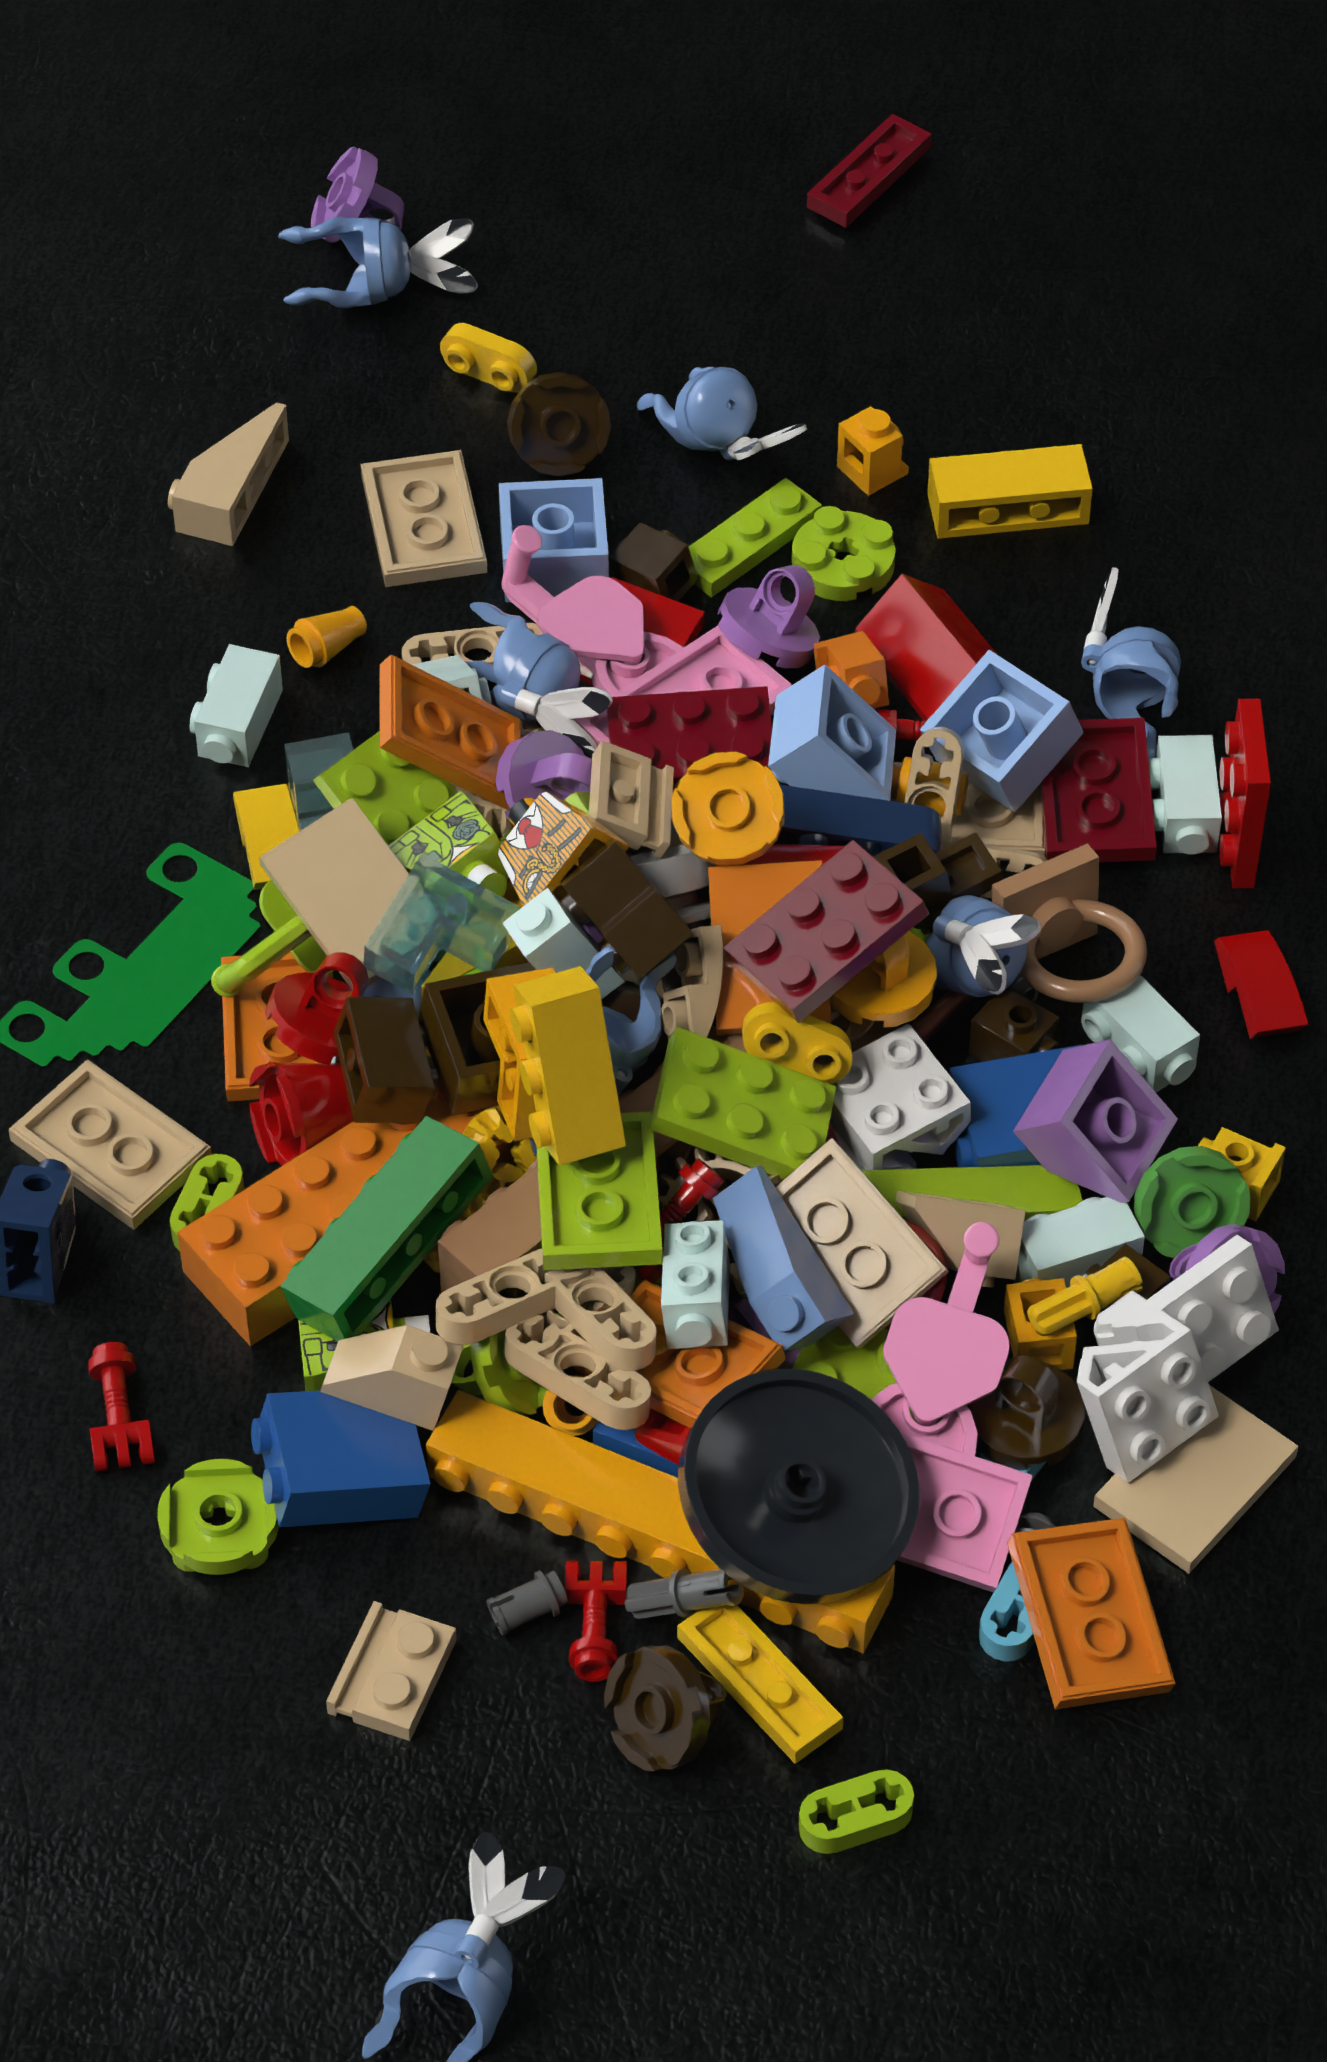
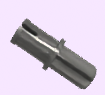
[624,1569,744,1619]

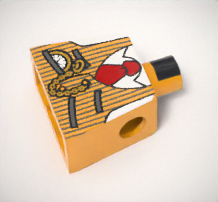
[498,792,630,910]

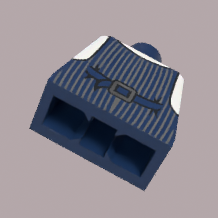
[0,1159,76,1303]

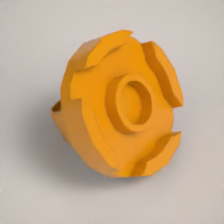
[671,752,785,866]
[830,931,937,1027]

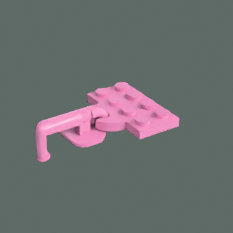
[501,525,792,746]
[871,1222,1033,1592]

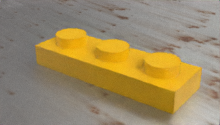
[677,1605,843,1764]

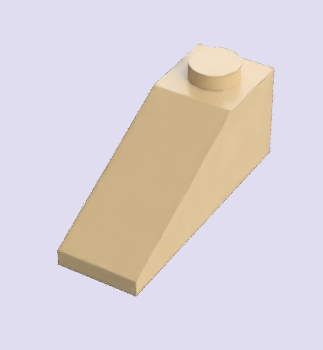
[168,403,289,546]

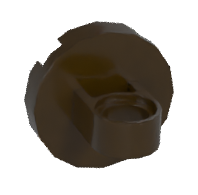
[507,372,611,477]
[966,1355,1085,1470]
[604,1645,727,1771]

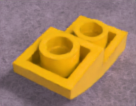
[233,784,299,890]

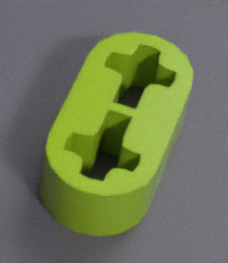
[170,1154,244,1251]
[799,1769,914,1854]

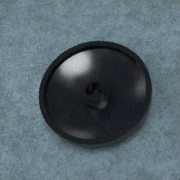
[678,1369,919,1604]

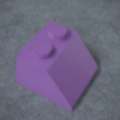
[1013,1039,1178,1203]

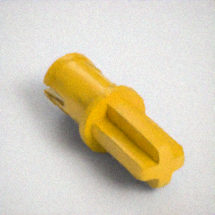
[1027,1257,1143,1335]

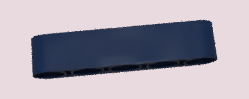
[774,784,943,857]

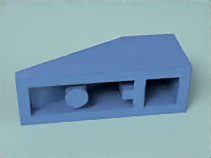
[713,1165,854,1353]

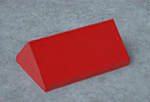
[855,574,998,722]

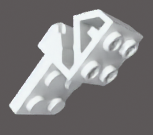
[728,1023,971,1184]
[1077,1235,1279,1483]

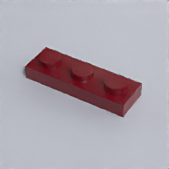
[807,114,932,228]

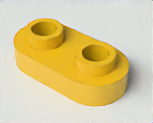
[440,323,537,392]
[742,1002,852,1084]

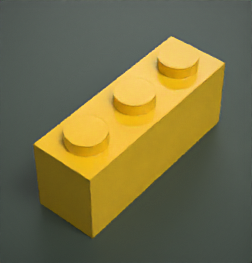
[928,444,1093,539]
[510,966,626,1166]

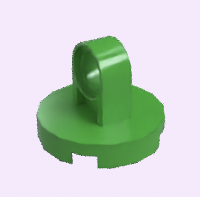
[1134,1146,1250,1258]

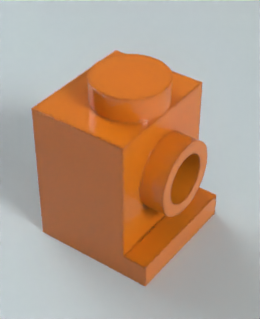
[813,631,889,709]

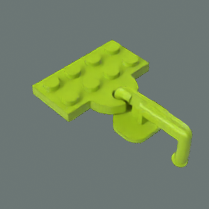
[211,731,483,997]

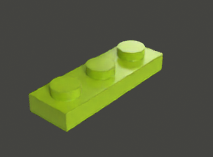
[689,478,822,598]

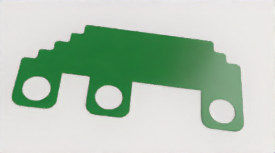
[0,843,260,1067]

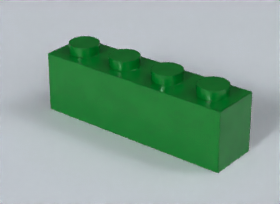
[280,1116,494,1342]

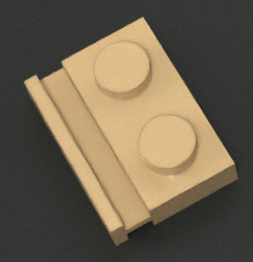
[589,741,674,859]
[326,1601,457,1741]

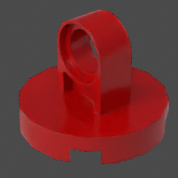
[265,952,369,1064]

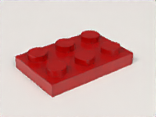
[1219,699,1271,888]

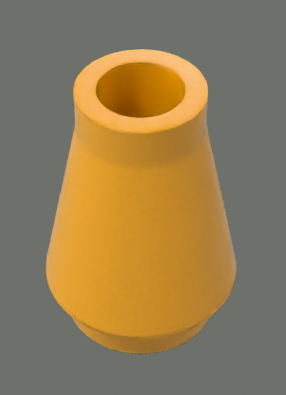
[287,606,367,668]

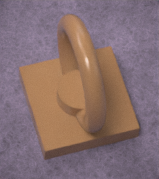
[992,843,1147,1003]

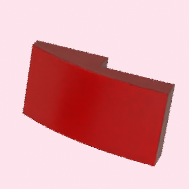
[1214,930,1308,1039]

